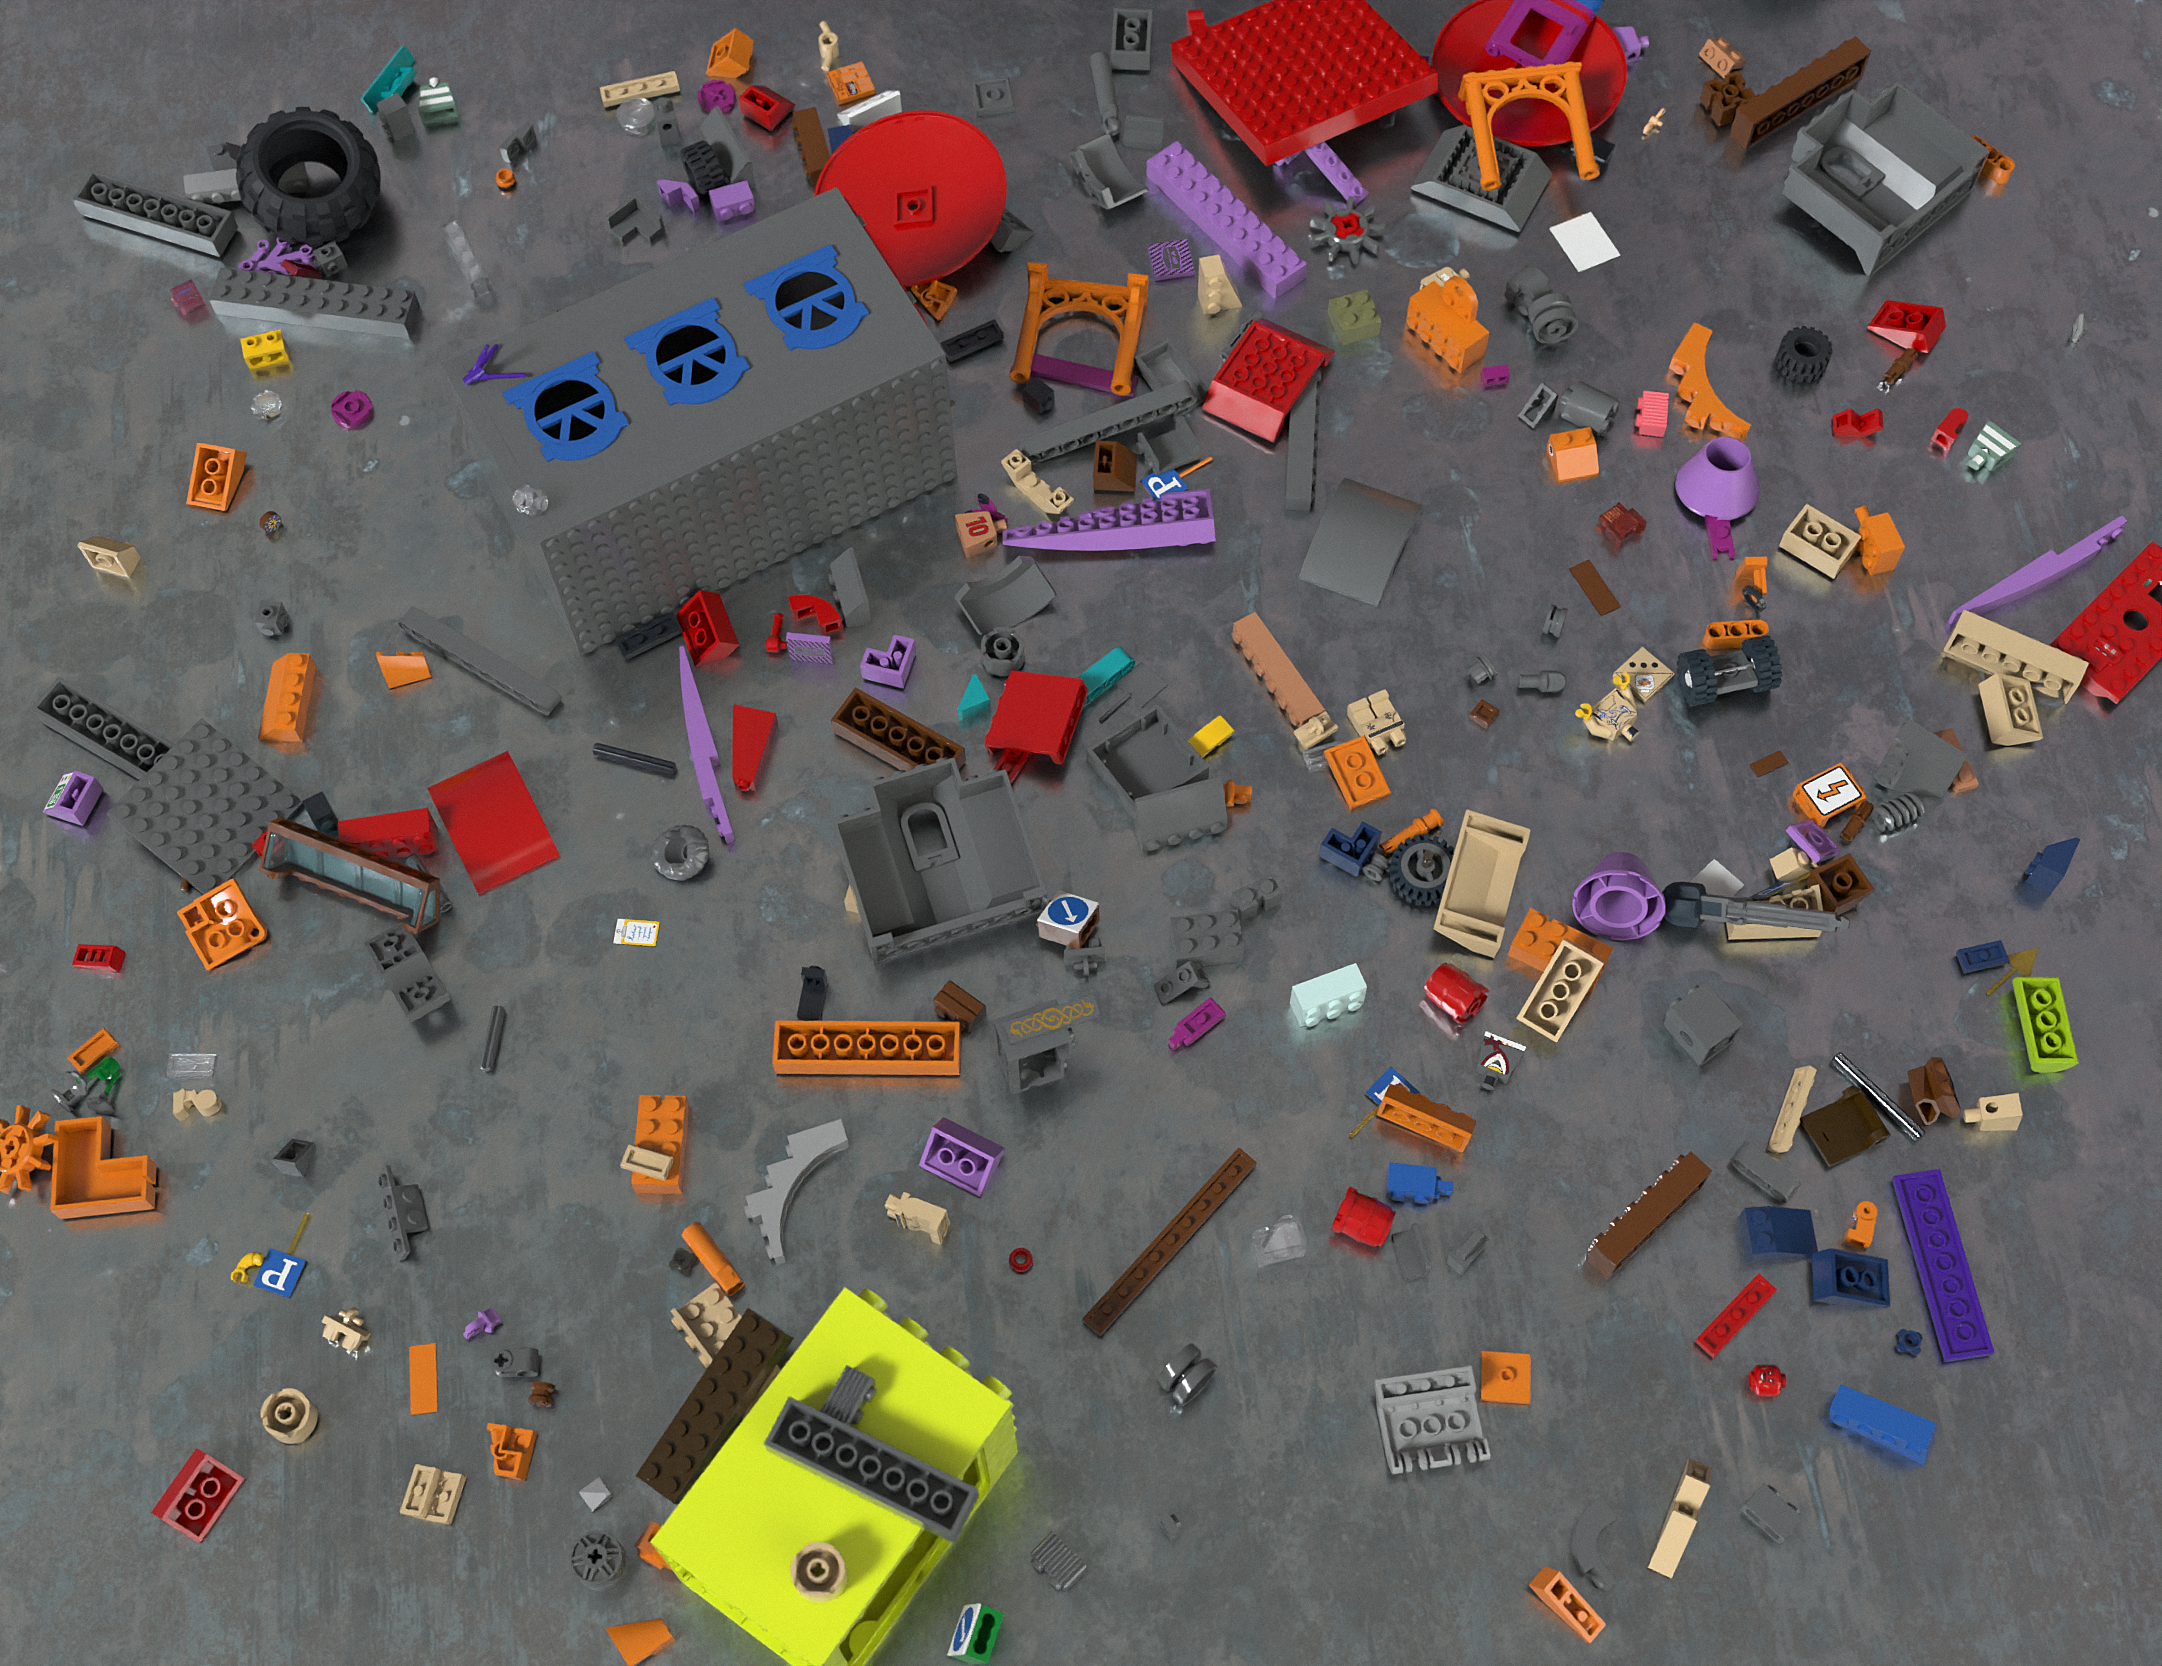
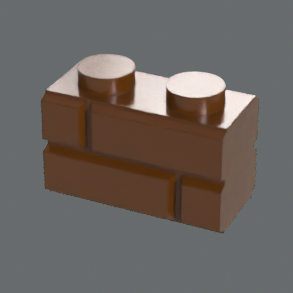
[933,980,986,1033]

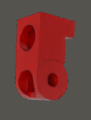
[1186,9,1208,35]
[1932,408,1968,450]

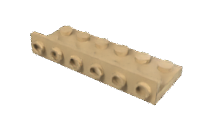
[671,1282,781,1420]

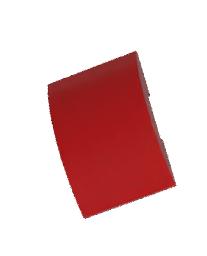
[427,751,561,895]

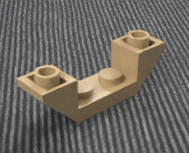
[1001,449,1074,514]

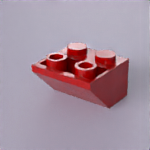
[738,85,795,131]

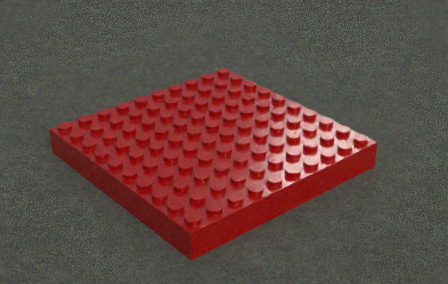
[1170,0,1438,166]

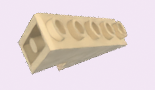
[1648,1458,1712,1578]

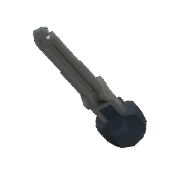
[1662,882,1850,932]

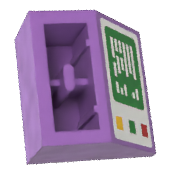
[43,771,104,826]

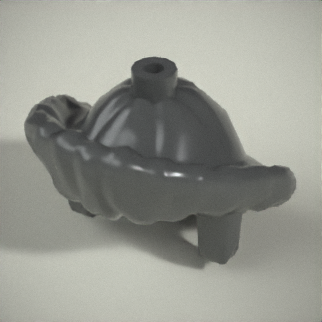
[651,825,709,881]

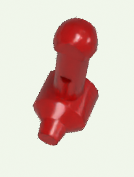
[765,613,787,653]

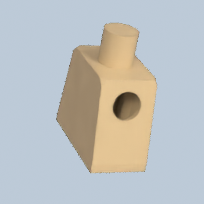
[1963,1093,2023,1131]

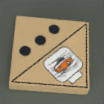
[1612,647,1675,704]

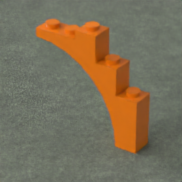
[1669,322,1751,442]

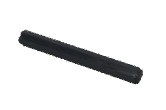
[1831,1052,1926,1141]

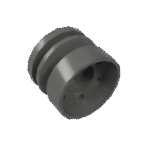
[569,1530,629,1592]

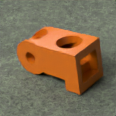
[1842,1201,1877,1251]

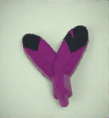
[965,493,1009,522]

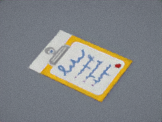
[613,919,660,947]

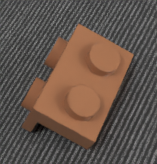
[1699,37,1747,78]

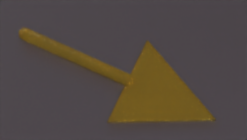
[1986,947,2039,995]

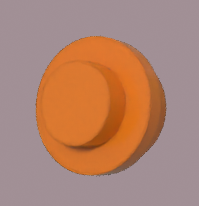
[496,168,516,188]

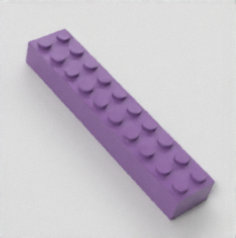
[1147,141,1307,299]

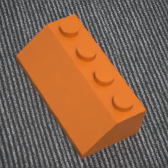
[258,653,316,742]
[1377,1083,1477,1153]

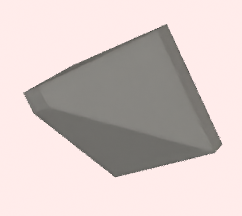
[2072,314,2088,343]
[579,1477,613,1512]

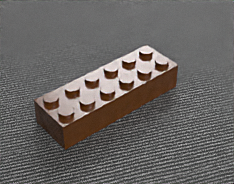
[831,687,966,772]
[1586,1151,1712,1280]

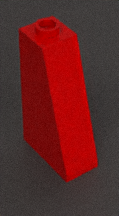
[732,704,778,791]

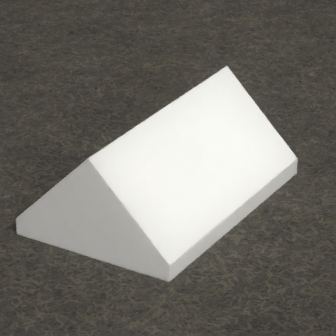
[837,90,902,132]

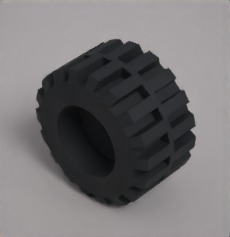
[681,140,725,196]
[1776,326,1833,383]

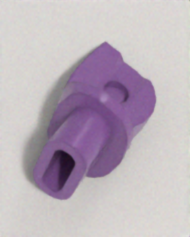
[463,1307,501,1340]

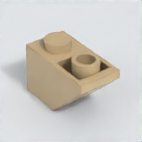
[1769,847,1821,881]

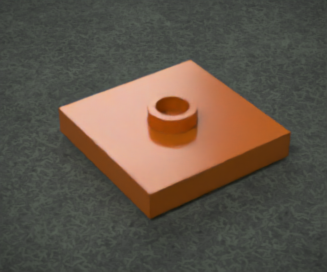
[1480,1351,1530,1404]

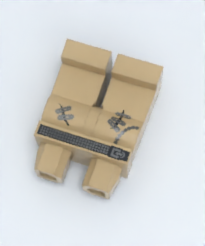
[1347,689,1406,755]
[885,1192,950,1245]

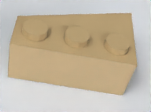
[1198,254,1242,314]

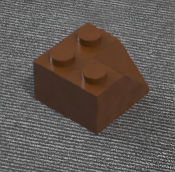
[1805,853,1875,915]

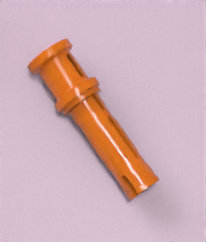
[1379,808,1444,857]

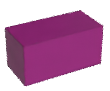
[1481,364,1510,385]

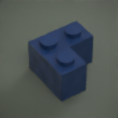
[1319,821,1382,877]

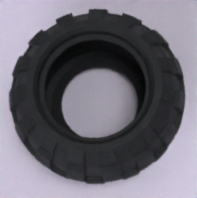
[236,107,381,247]

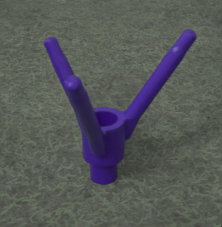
[462,344,526,386]

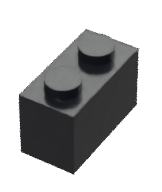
[302,791,339,838]

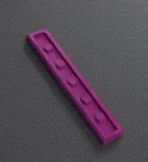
[1030,353,1138,397]

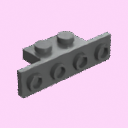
[378,1165,428,1261]

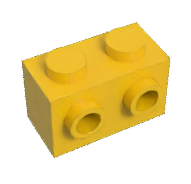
[240,329,290,370]

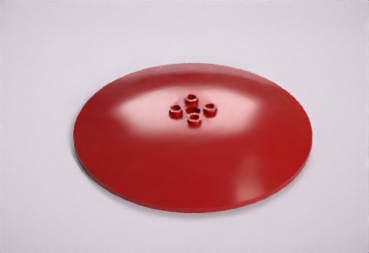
[1431,0,1627,146]
[814,110,1007,287]

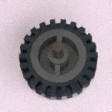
[1389,834,1454,906]

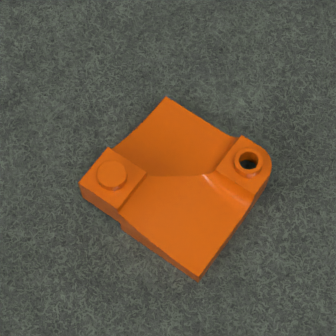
[177,878,267,971]

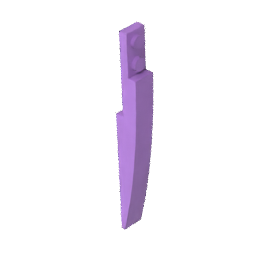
[1948,515,2127,624]
[679,646,735,844]

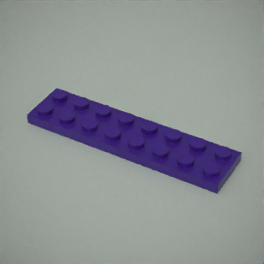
[1892,1169,1995,1362]

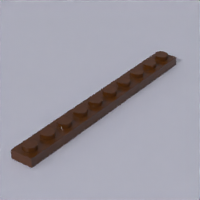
[1082,1147,1257,1337]

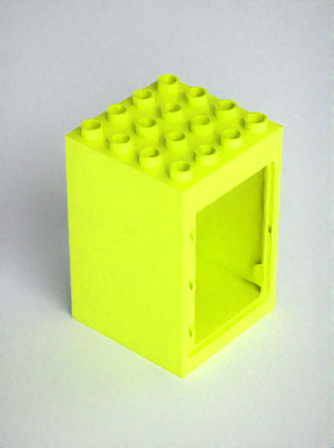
[651,1288,1018,1666]

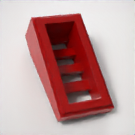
[72,944,125,972]

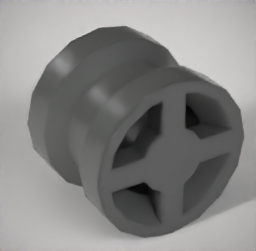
[1362,853,1390,881]

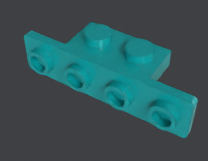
[361,46,417,113]

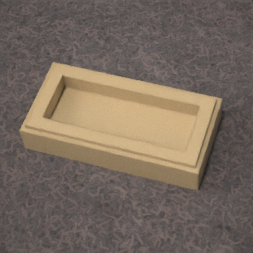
[620,1144,674,1181]

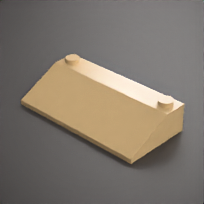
[1433,809,1531,958]

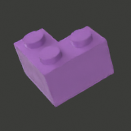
[860,634,916,688]

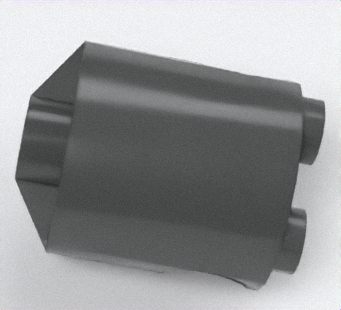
[1560,381,1620,436]

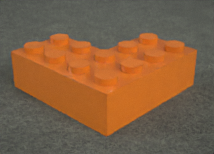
[50,1116,156,1219]

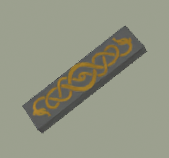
[1003,994,1101,1046]

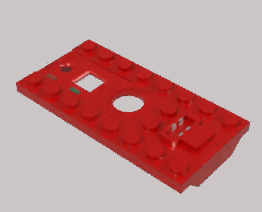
[2049,541,2162,704]

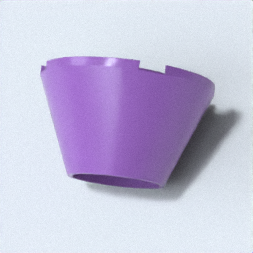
[1675,437,1760,520]
[1572,852,1665,940]

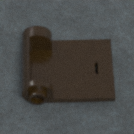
[1800,1086,1891,1167]

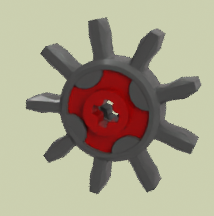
[1310,196,1386,264]

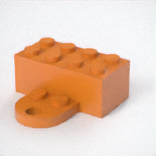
[1406,276,1490,374]

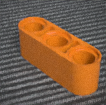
[1971,135,2015,184]
[1702,619,1769,650]

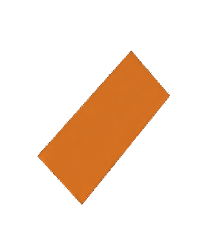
[409,1343,438,1415]

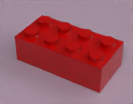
[338,808,439,864]

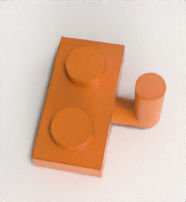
[1223,780,1252,807]

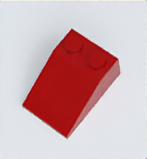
[1868,300,1946,353]

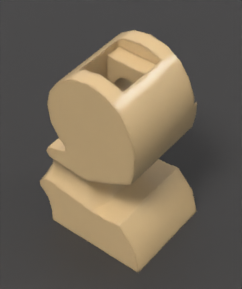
[173,1089,222,1121]

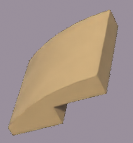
[400,1464,466,1525]

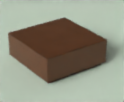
[1469,699,1500,729]

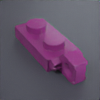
[1168,997,1226,1051]

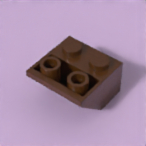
[1093,441,1137,492]

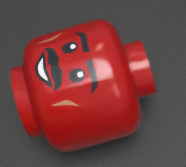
[1748,1365,1786,1397]

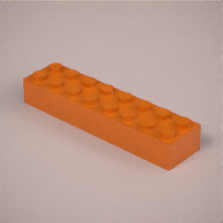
[772,1020,961,1075]

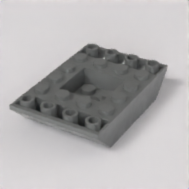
[1411,125,1552,232]

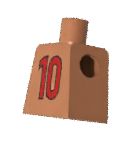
[955,511,1007,559]

